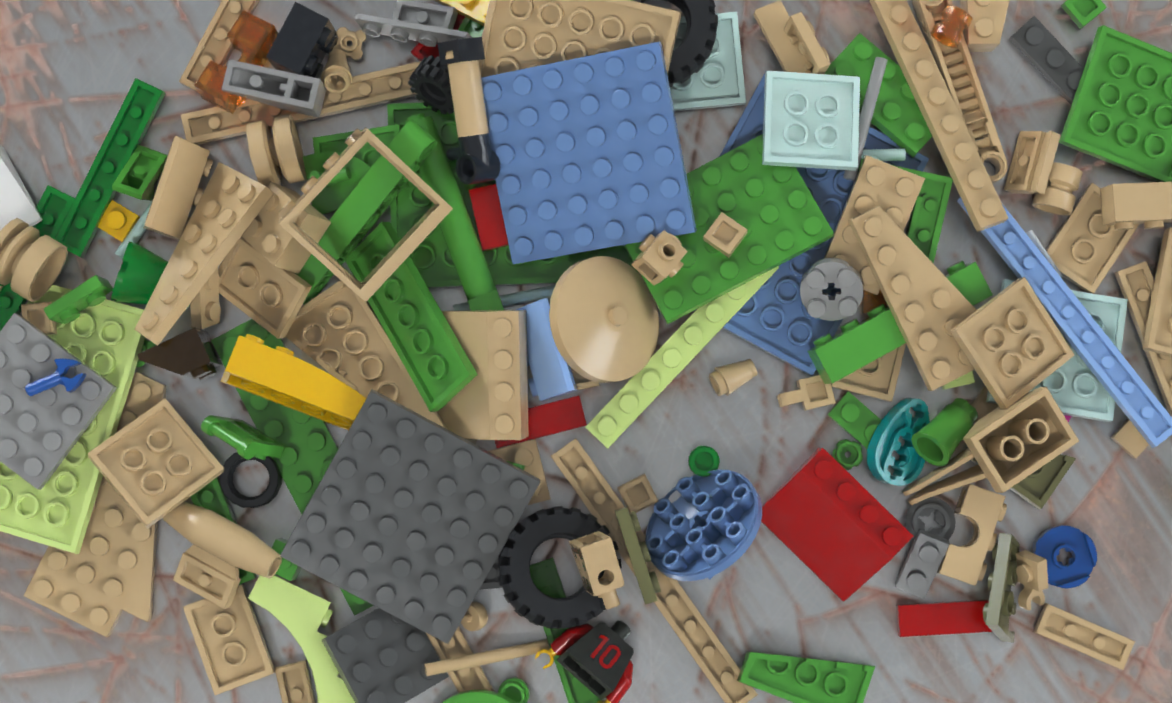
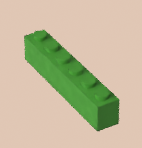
[807,260,993,384]

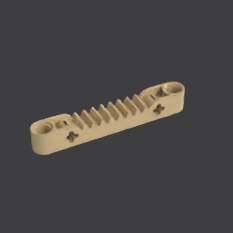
[912,0,1008,184]

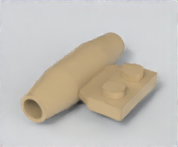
[163,501,282,609]

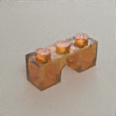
[194,10,278,114]

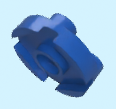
[1032,525,1097,589]

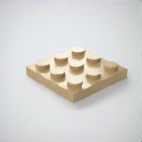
[950,277,1074,409]
[87,398,224,529]

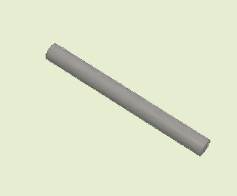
[843,57,888,181]

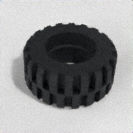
[633,0,718,87]
[497,506,622,629]

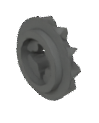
[905,497,956,540]

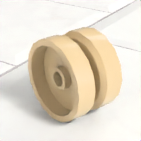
[246,114,307,187]

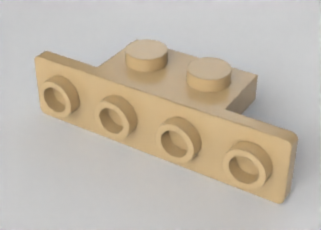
[754,1,830,74]

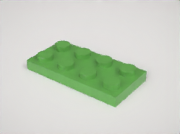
[825,33,932,158]

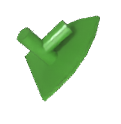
[303,151,371,215]

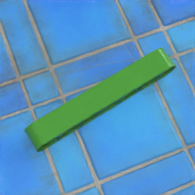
[295,120,437,305]

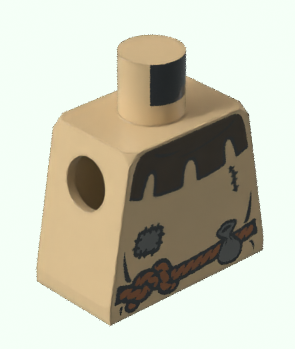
[569,531,624,610]

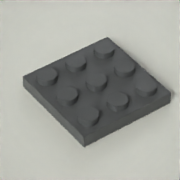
[322,608,449,703]

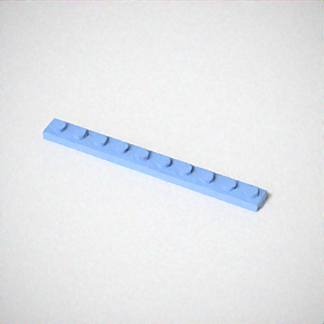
[957,197,1172,448]

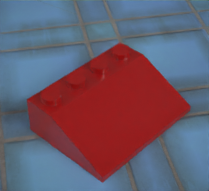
[761,448,914,602]

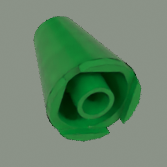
[111,241,190,308]

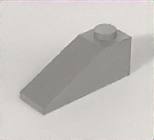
[221,59,326,118]

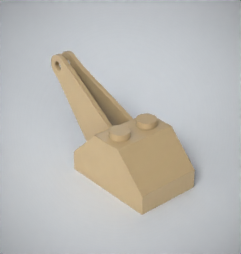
[902,387,1079,505]

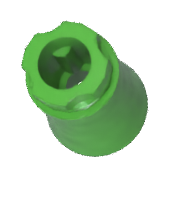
[911,398,978,466]

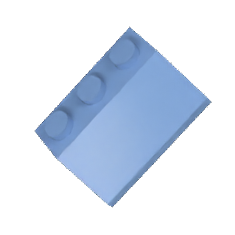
[516,298,578,401]

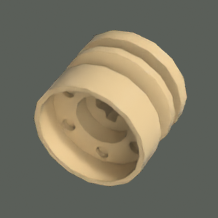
[0,218,68,302]

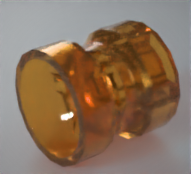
[930,5,973,48]

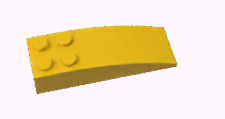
[220,334,366,431]

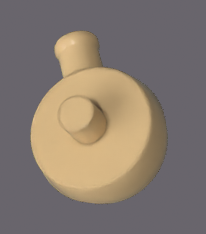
[461,602,488,631]

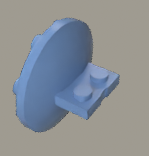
[645,470,762,581]

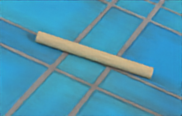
[424,639,550,676]

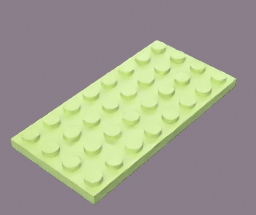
[0,285,145,554]

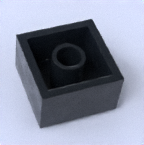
[266,2,338,78]

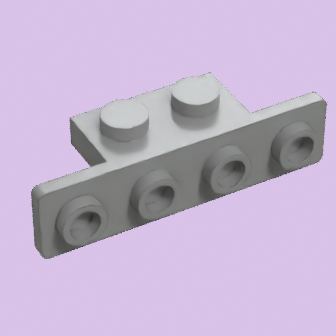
[354,0,472,47]

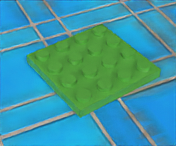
[1059,25,1172,182]

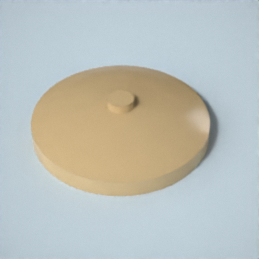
[549,256,659,383]

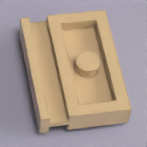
[1004,131,1061,195]

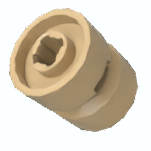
[1032,162,1083,216]

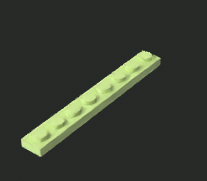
[585,266,779,449]

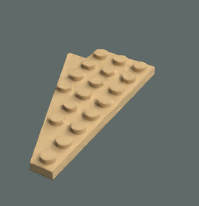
[23,372,166,637]

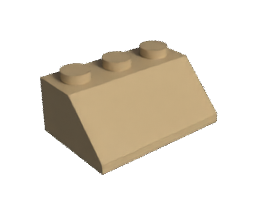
[143,136,213,240]

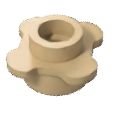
[333,27,366,60]

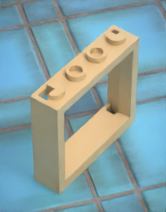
[278,127,453,302]

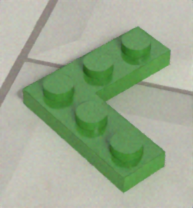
[856,158,953,263]

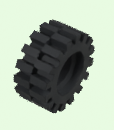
[408,56,454,114]

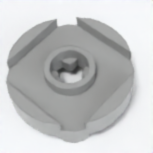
[800,258,863,321]

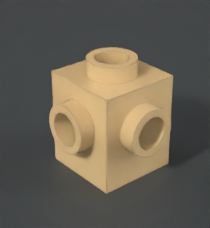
[631,230,688,286]

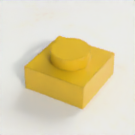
[97,200,140,242]

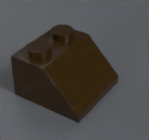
[137,327,223,381]

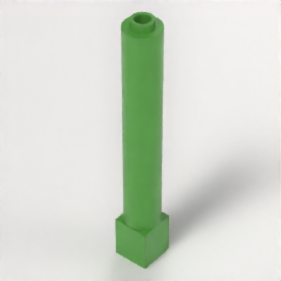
[407,113,505,310]

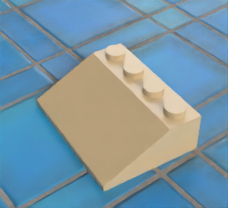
[437,310,529,440]

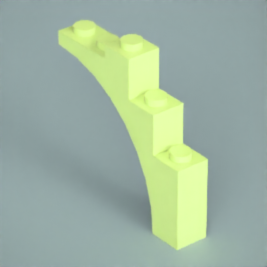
[248,575,355,703]

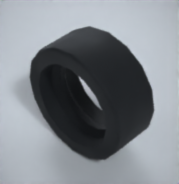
[220,452,282,508]

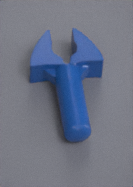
[25,359,87,396]

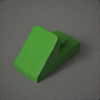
[112,145,167,201]

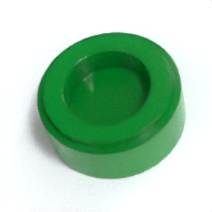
[688,446,720,477]

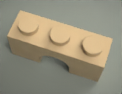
[937,484,1007,586]

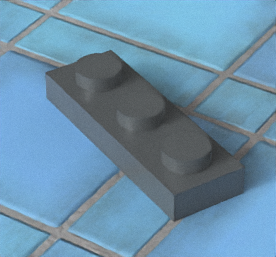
[1009,16,1084,105]

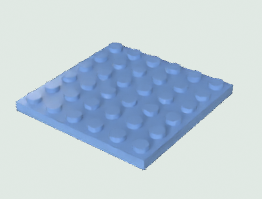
[481,41,697,264]

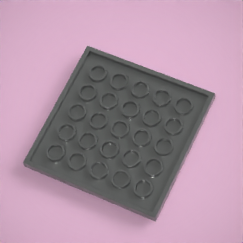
[280,389,540,644]

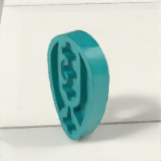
[867,398,930,486]

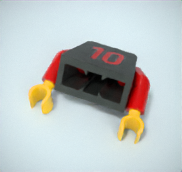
[535,621,634,703]

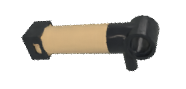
[437,37,500,185]

